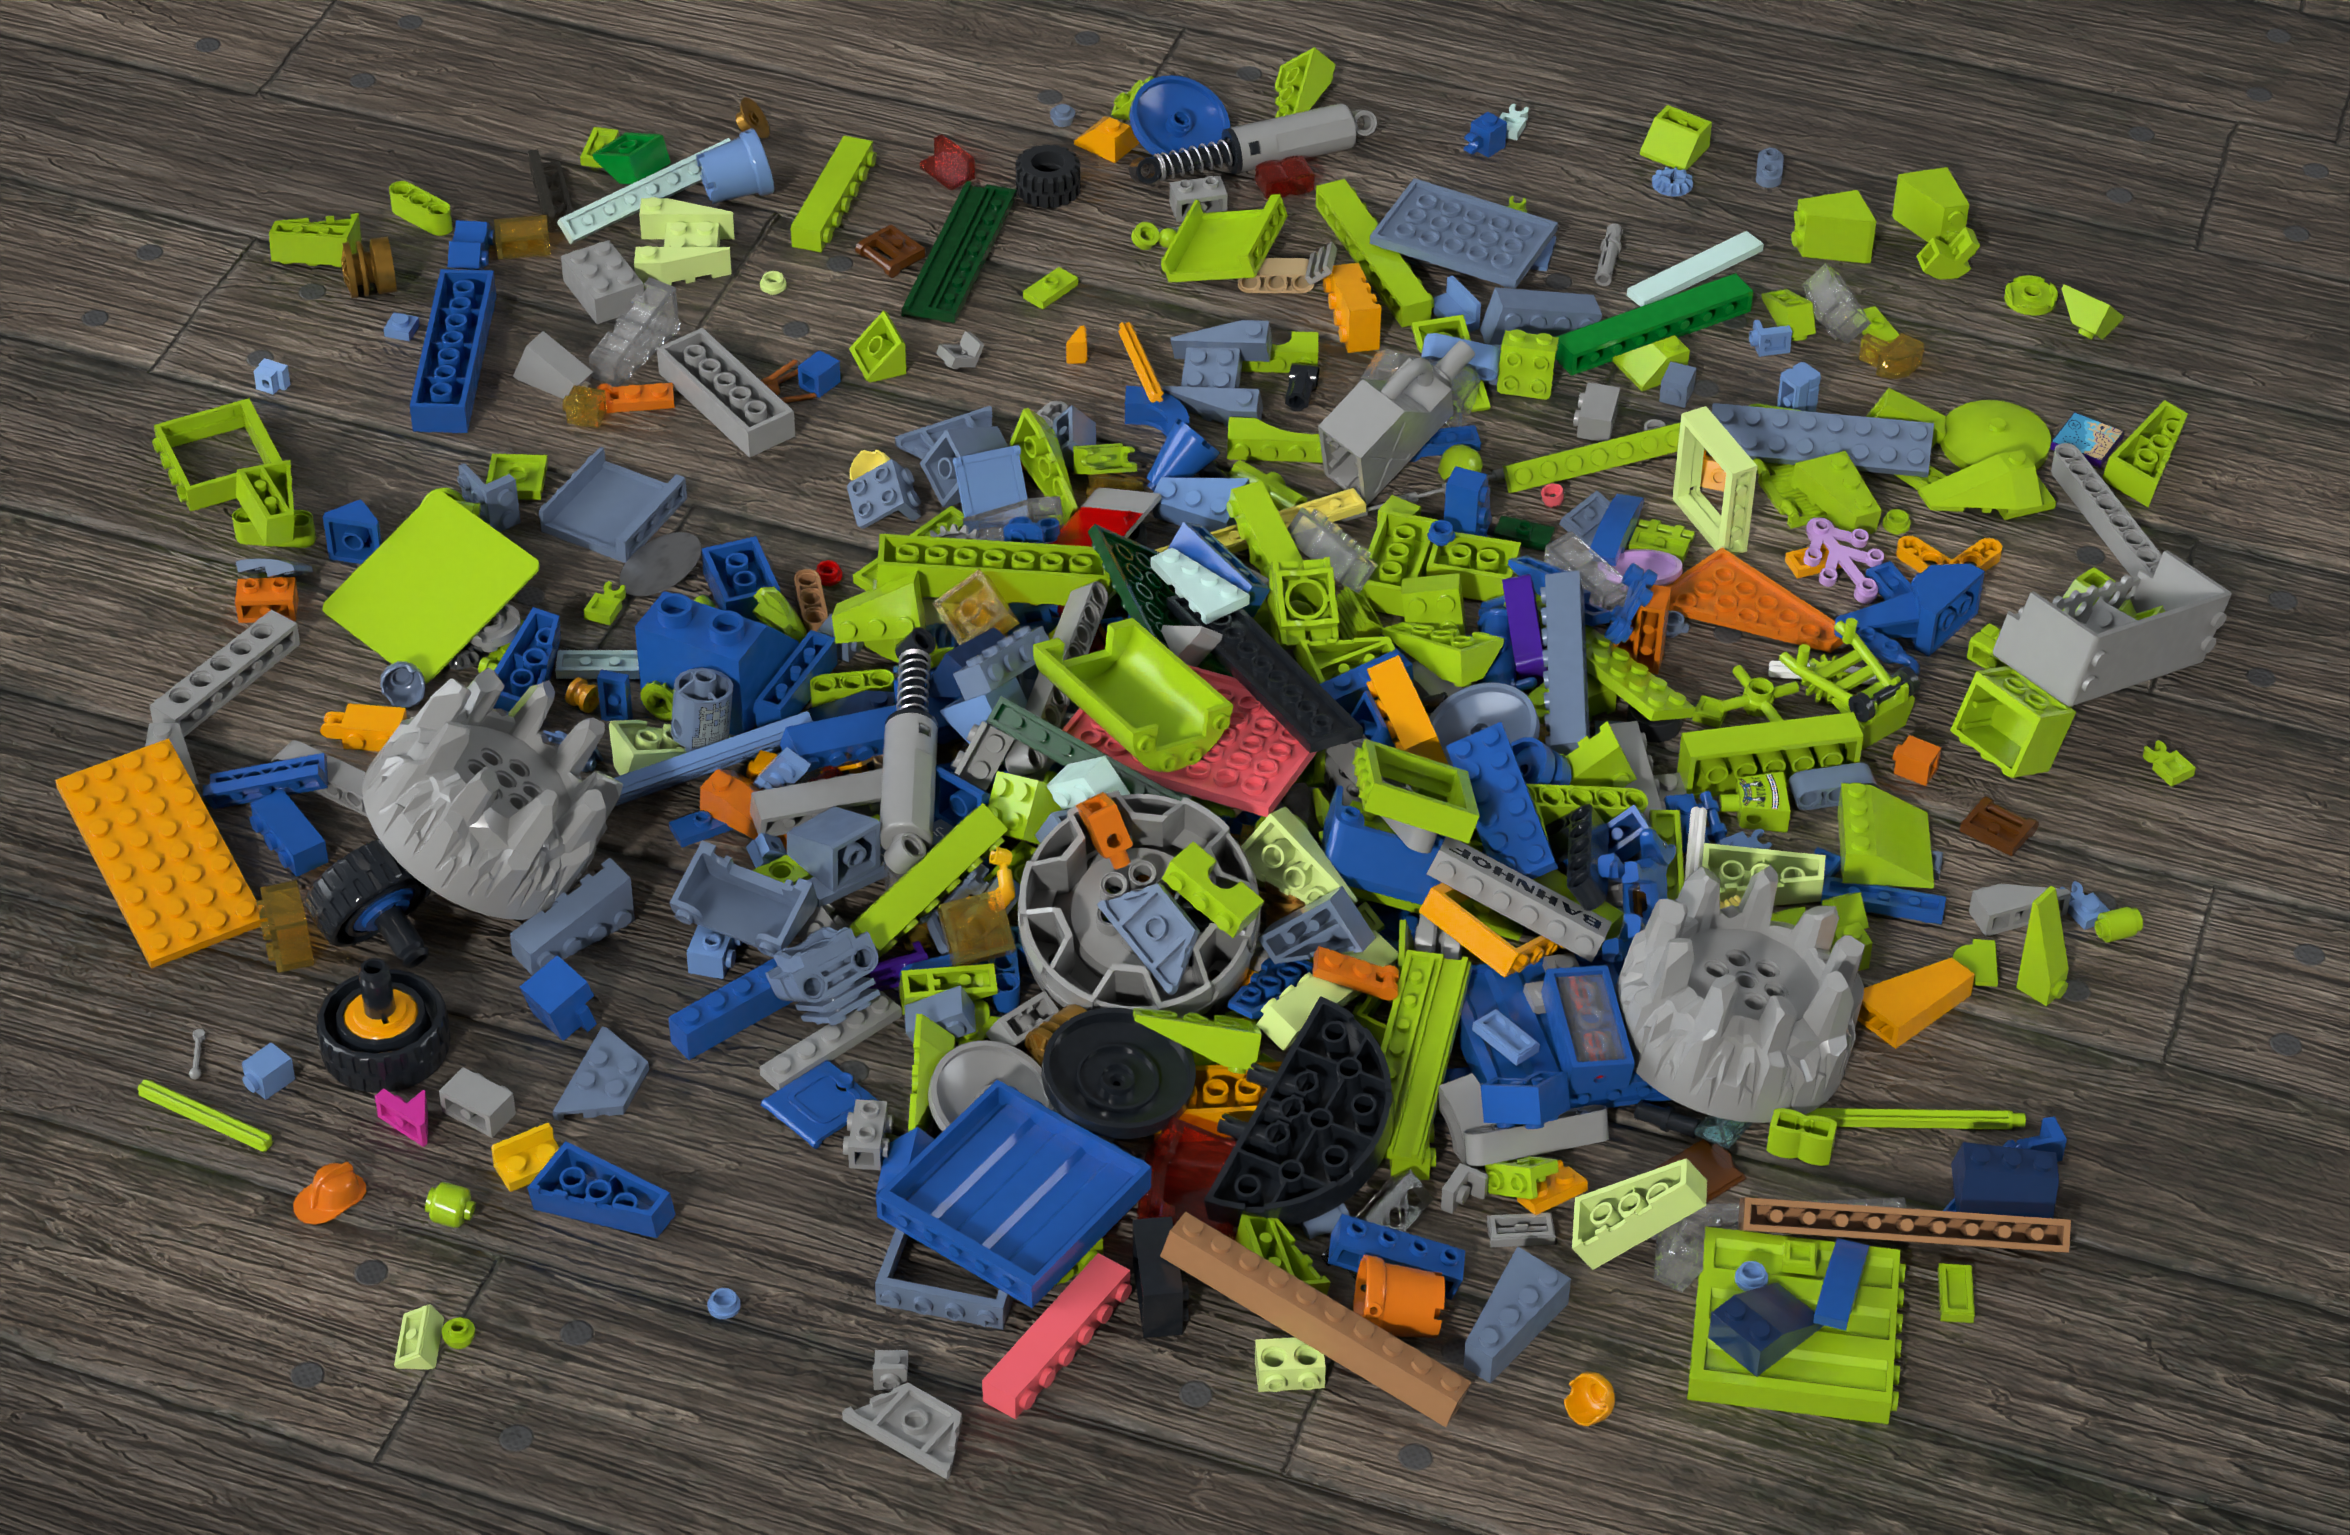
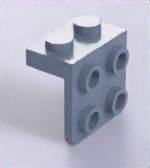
[847,459,921,529]
[457,463,521,532]

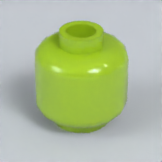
[425,1182,476,1228]

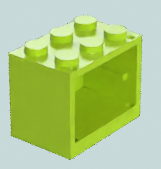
[1950,666,2076,778]

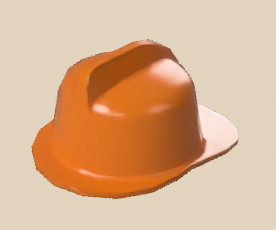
[293,1162,366,1225]

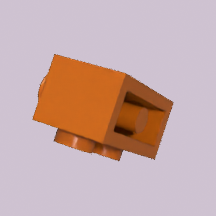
[235,577,299,623]

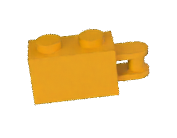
[320,703,407,752]

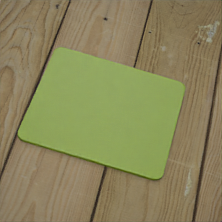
[323,491,540,684]

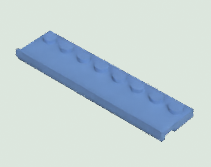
[614,711,813,806]

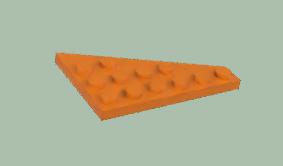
[1665,548,1844,653]

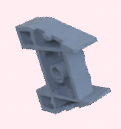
[1163,320,1273,427]

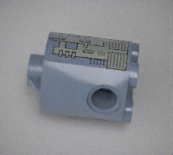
[671,668,733,752]

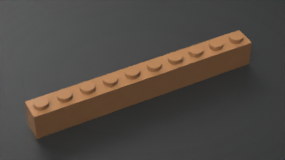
[1738,1197,2071,1253]
[1160,1212,1471,1427]

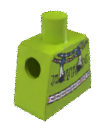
[1719,772,1791,833]

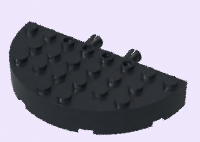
[1204,996,1395,1227]

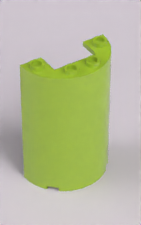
[1033,618,1233,772]

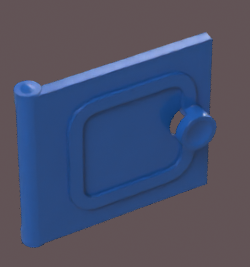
[761,1060,879,1149]

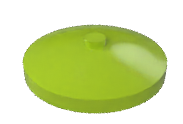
[1940,400,2051,470]

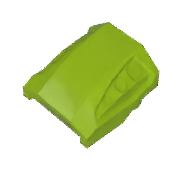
[752,587,807,644]

